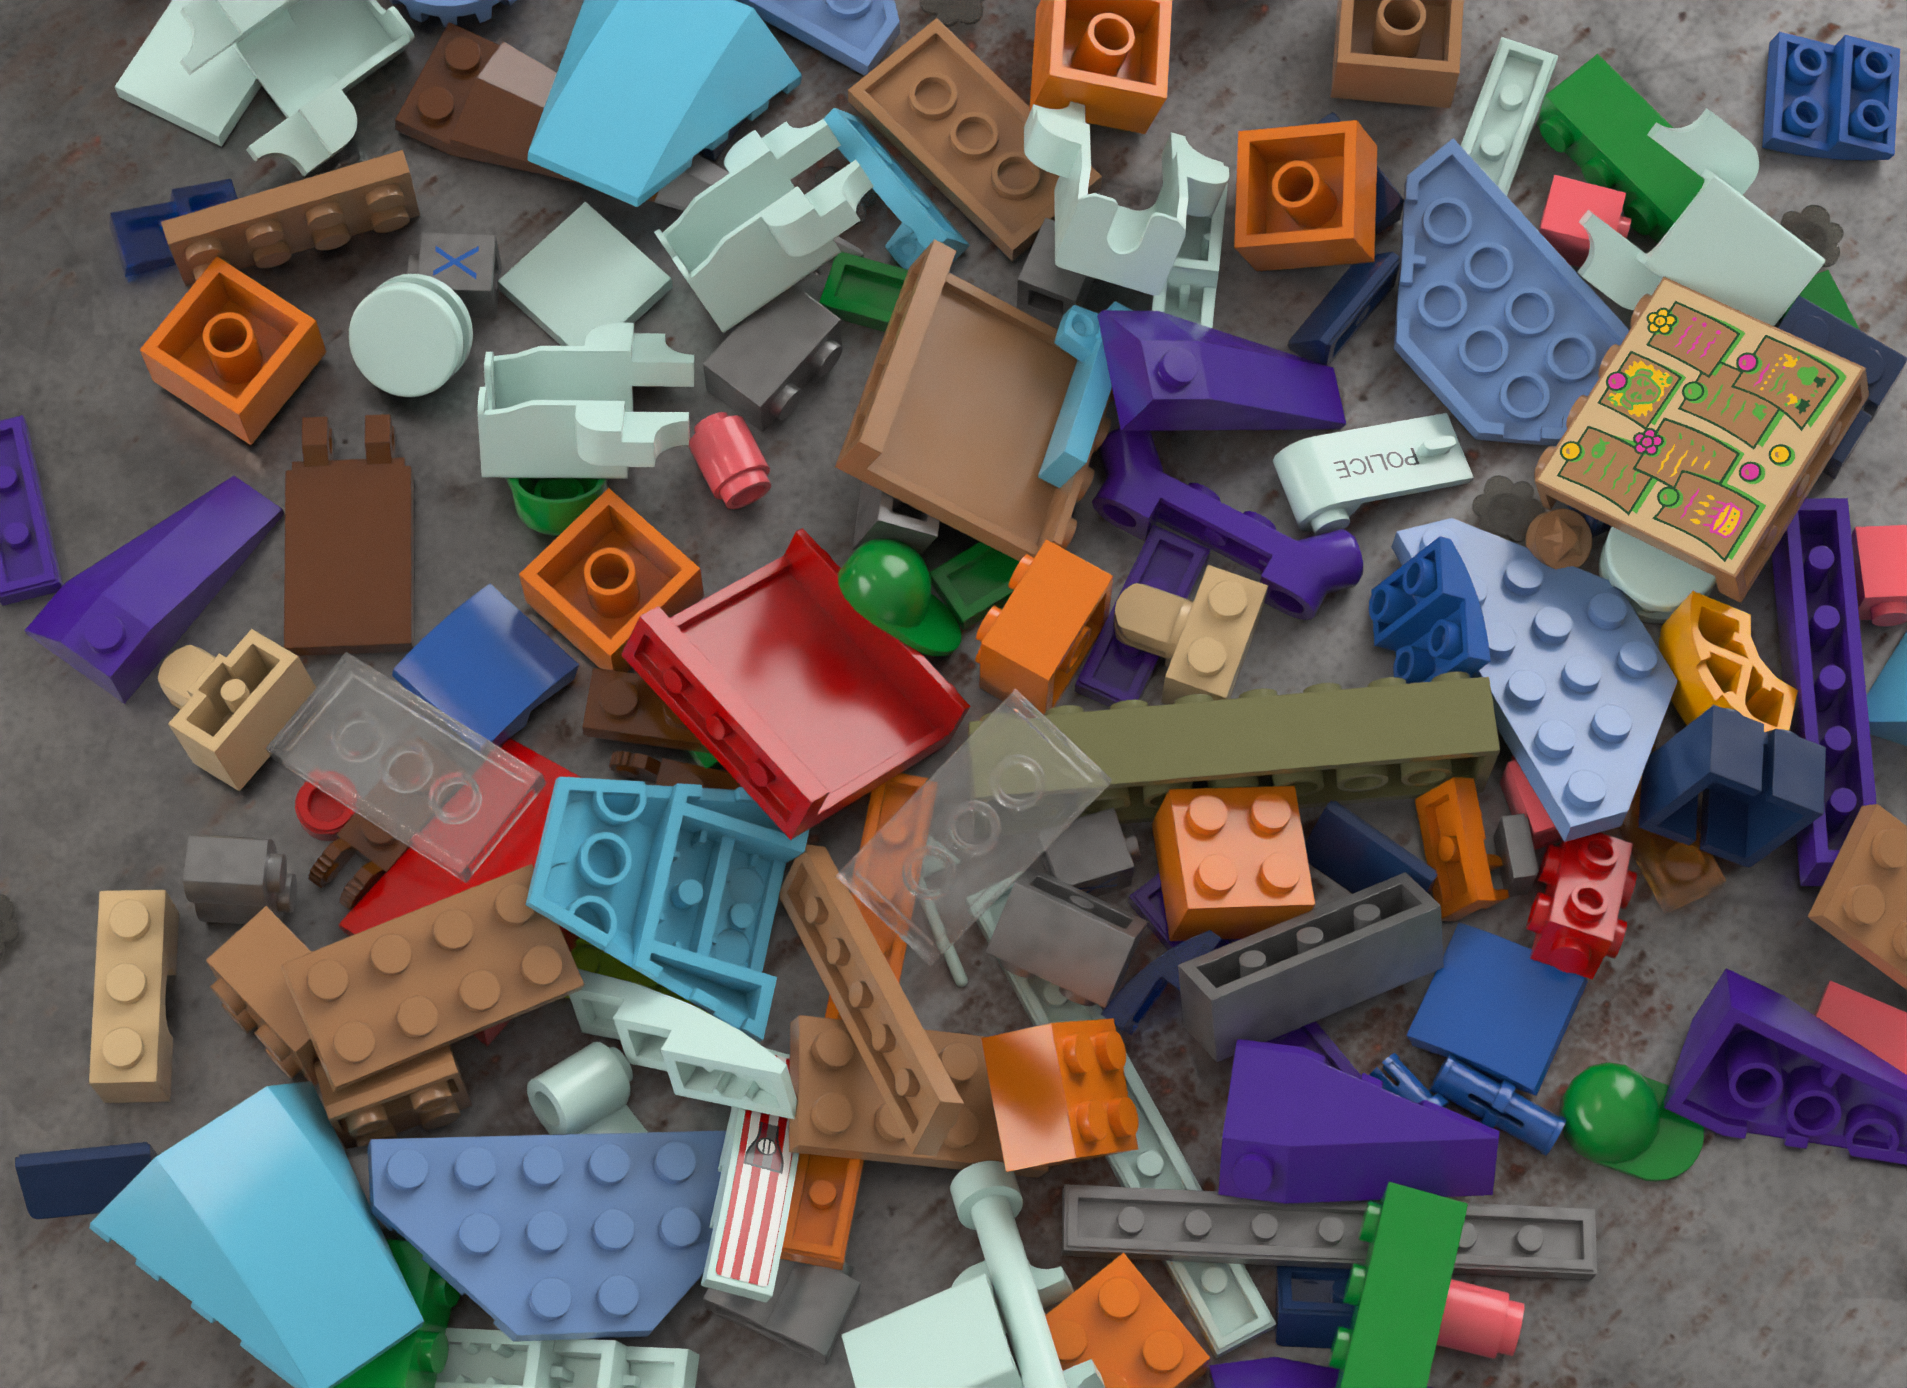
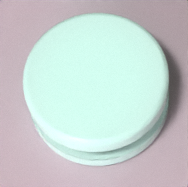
[348,274,473,397]
[1599,527,1716,624]

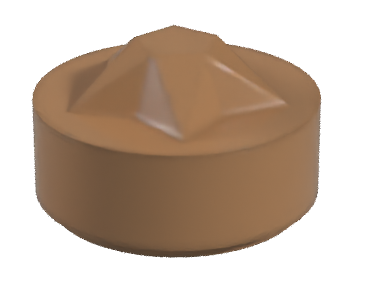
[1526,508,1592,569]

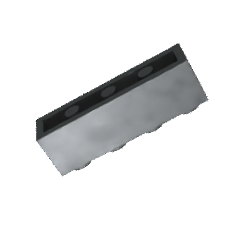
[1178,872,1444,1062]

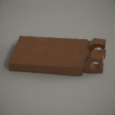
[284,414,414,656]

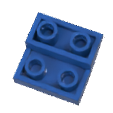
[1762,32,1900,160]
[1369,536,1491,684]
[392,583,579,758]
[1406,922,1588,1096]

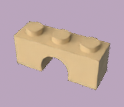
[89,890,179,1103]

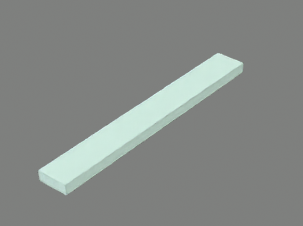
[966,868,1276,1359]

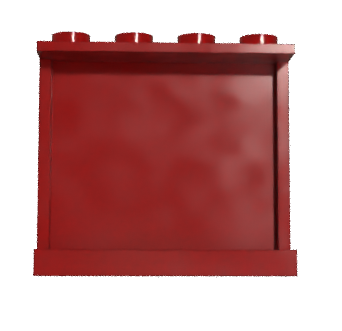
[621,528,971,840]

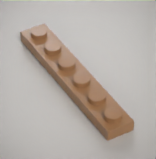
[779,844,964,1156]

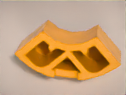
[1659,591,1798,732]

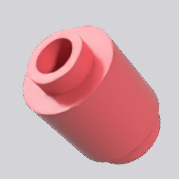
[688,412,771,509]
[1436,1279,1524,1359]

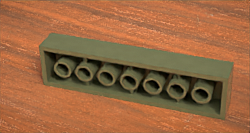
[967,672,1500,837]

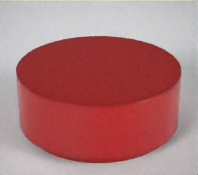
[295,773,362,841]

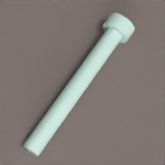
[950,1161,1068,1388]

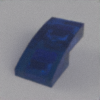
[109,179,238,277]
[1101,930,1228,1035]

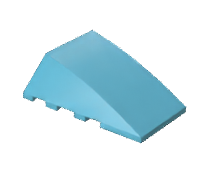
[528,0,802,207]
[525,777,809,1042]
[89,1081,424,1388]

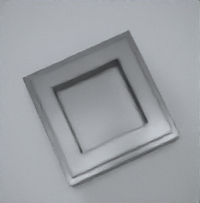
[1493,814,1539,897]

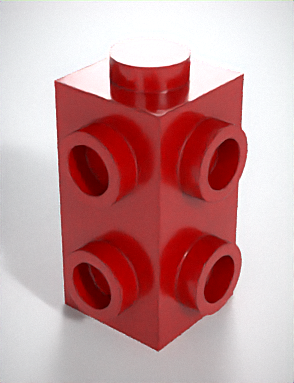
[1526,832,1637,980]

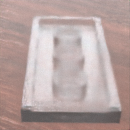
[266,652,547,883]
[835,688,1112,966]

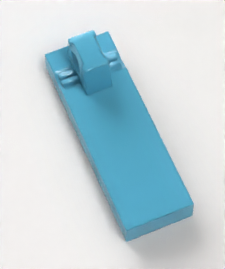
[824,108,970,270]
[1038,301,1133,488]

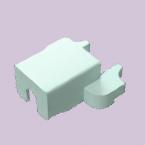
[180,0,415,177]
[1024,101,1229,296]
[1577,108,1825,326]
[654,119,874,333]
[478,322,695,479]
[842,1260,1105,1388]

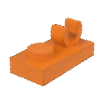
[1415,777,1509,922]

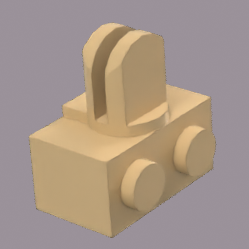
[1113,565,1268,705]
[158,629,322,791]

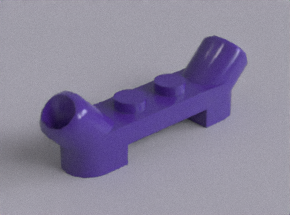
[1092,428,1363,620]

